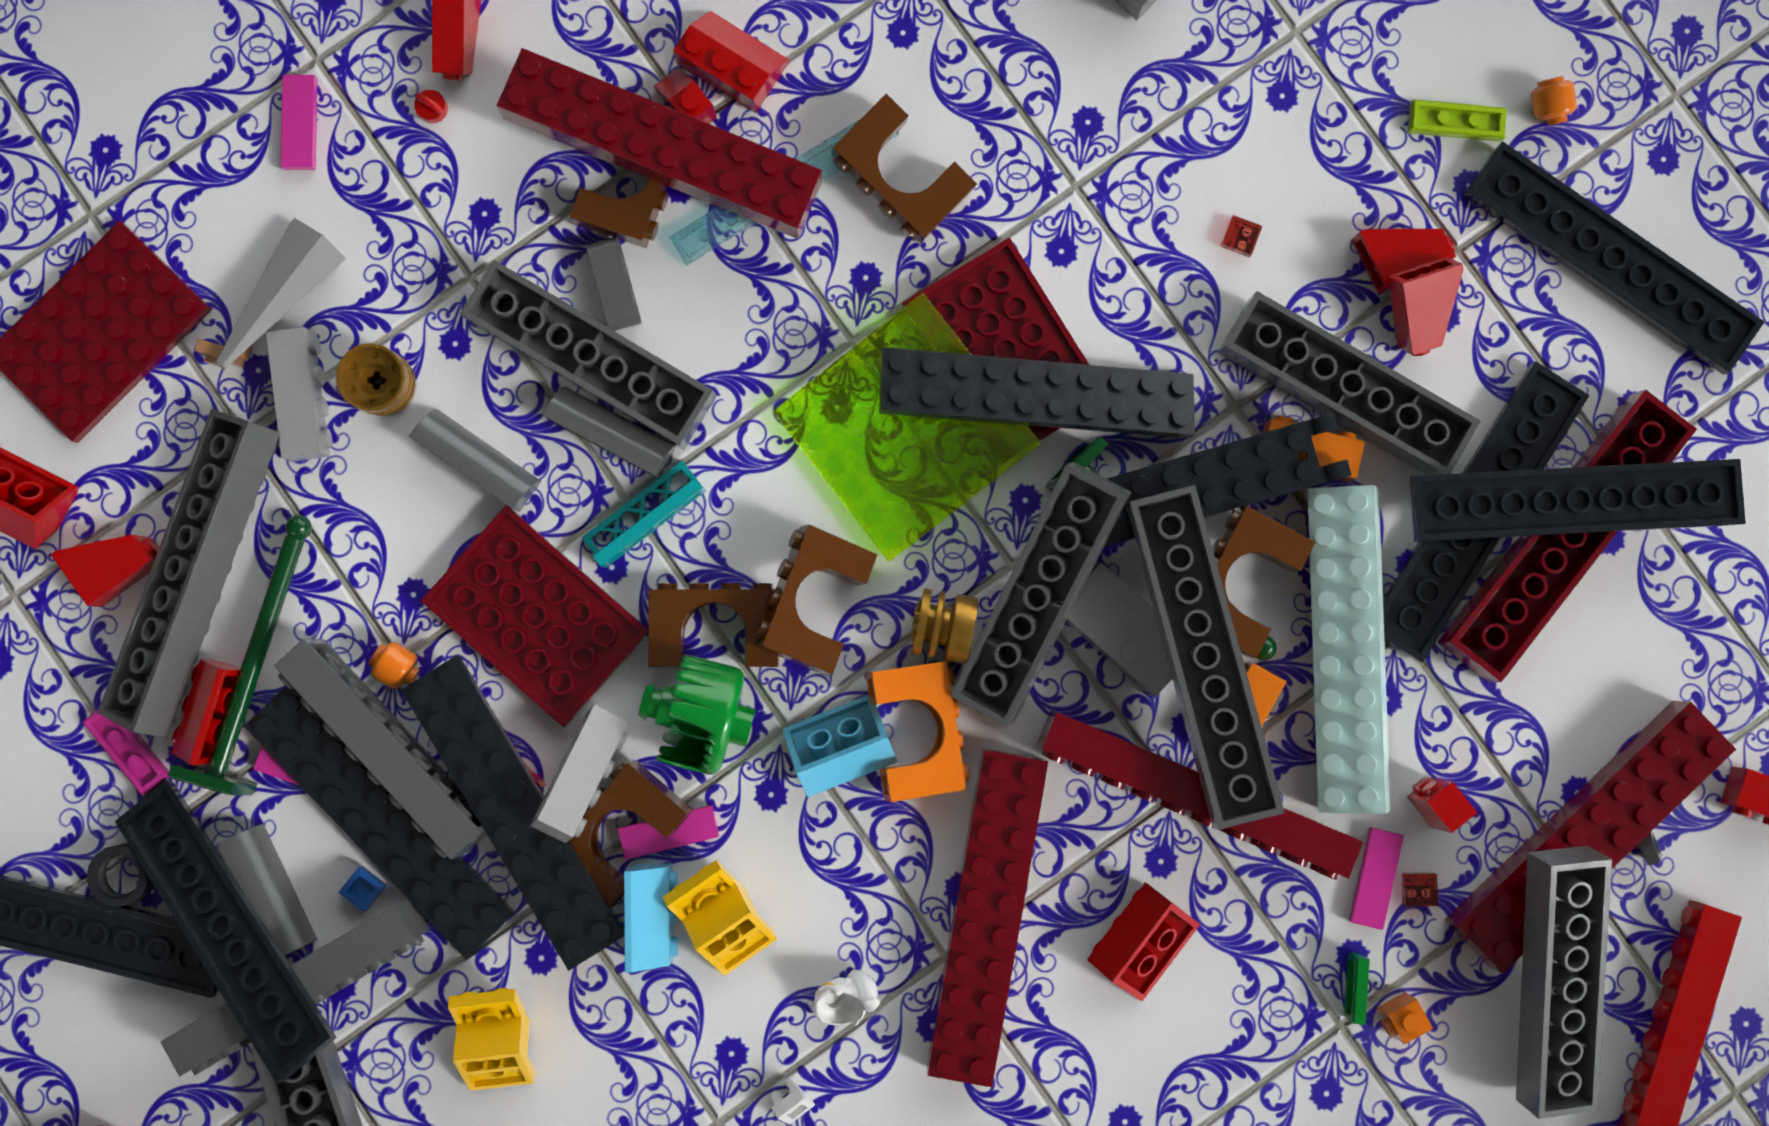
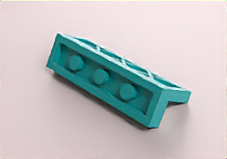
[581,460,706,568]

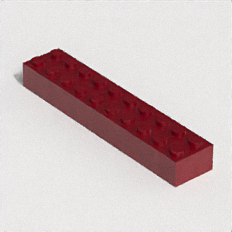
[496,48,822,239]
[1437,389,1697,682]
[1444,701,1737,974]
[1036,711,1363,880]
[926,748,1049,1088]

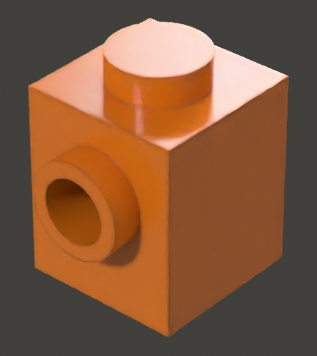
[1377,992,1433,1044]

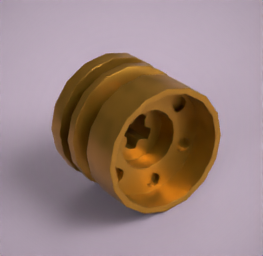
[335,343,416,417]
[910,588,978,664]

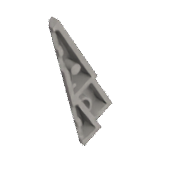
[215,218,346,370]

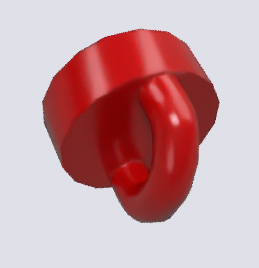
[414,90,448,123]

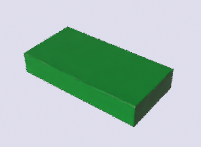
[1344,952,1370,1025]

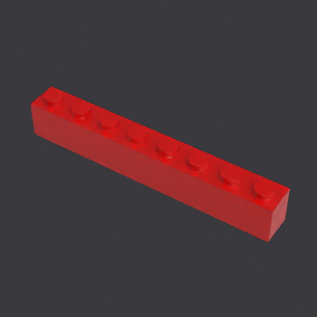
[1617,900,1742,1126]

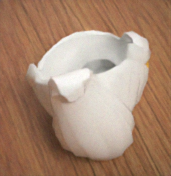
[812,969,880,1026]

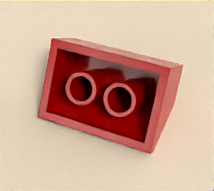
[673,11,790,113]
[0,447,78,549]
[171,659,241,766]
[1087,882,1200,1001]

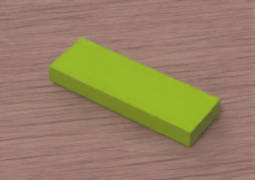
[1408,99,1507,142]

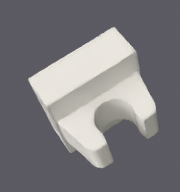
[771,1080,815,1125]

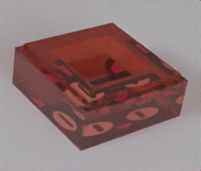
[1220,215,1262,257]
[1402,872,1438,906]

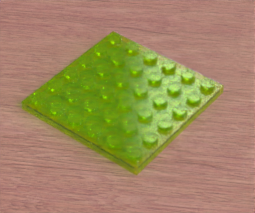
[773,292,1041,562]

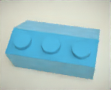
[782,694,898,797]
[624,863,679,972]

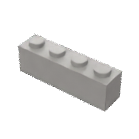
[266,327,333,462]
[530,704,629,843]

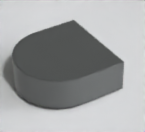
[1639,831,1662,865]

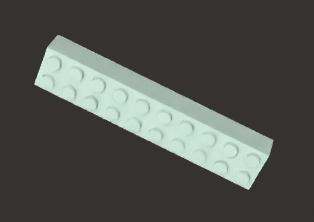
[1308,485,1391,814]

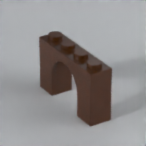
[831,93,977,243]
[570,179,668,248]
[1212,506,1315,658]
[754,524,878,675]
[648,583,780,667]
[570,760,694,908]

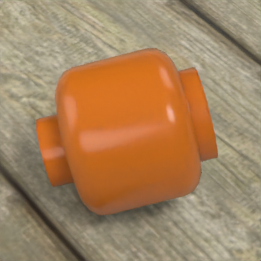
[1531,76,1577,126]
[368,642,420,689]

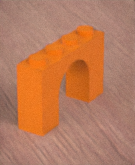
[865,661,969,802]

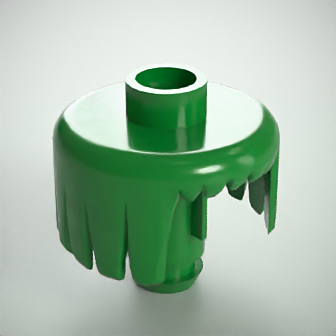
[638,656,755,775]

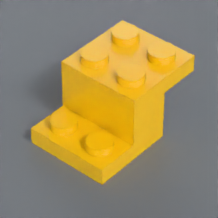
[662,859,777,976]
[448,988,535,1091]

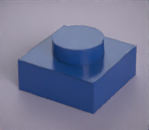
[338,865,387,913]

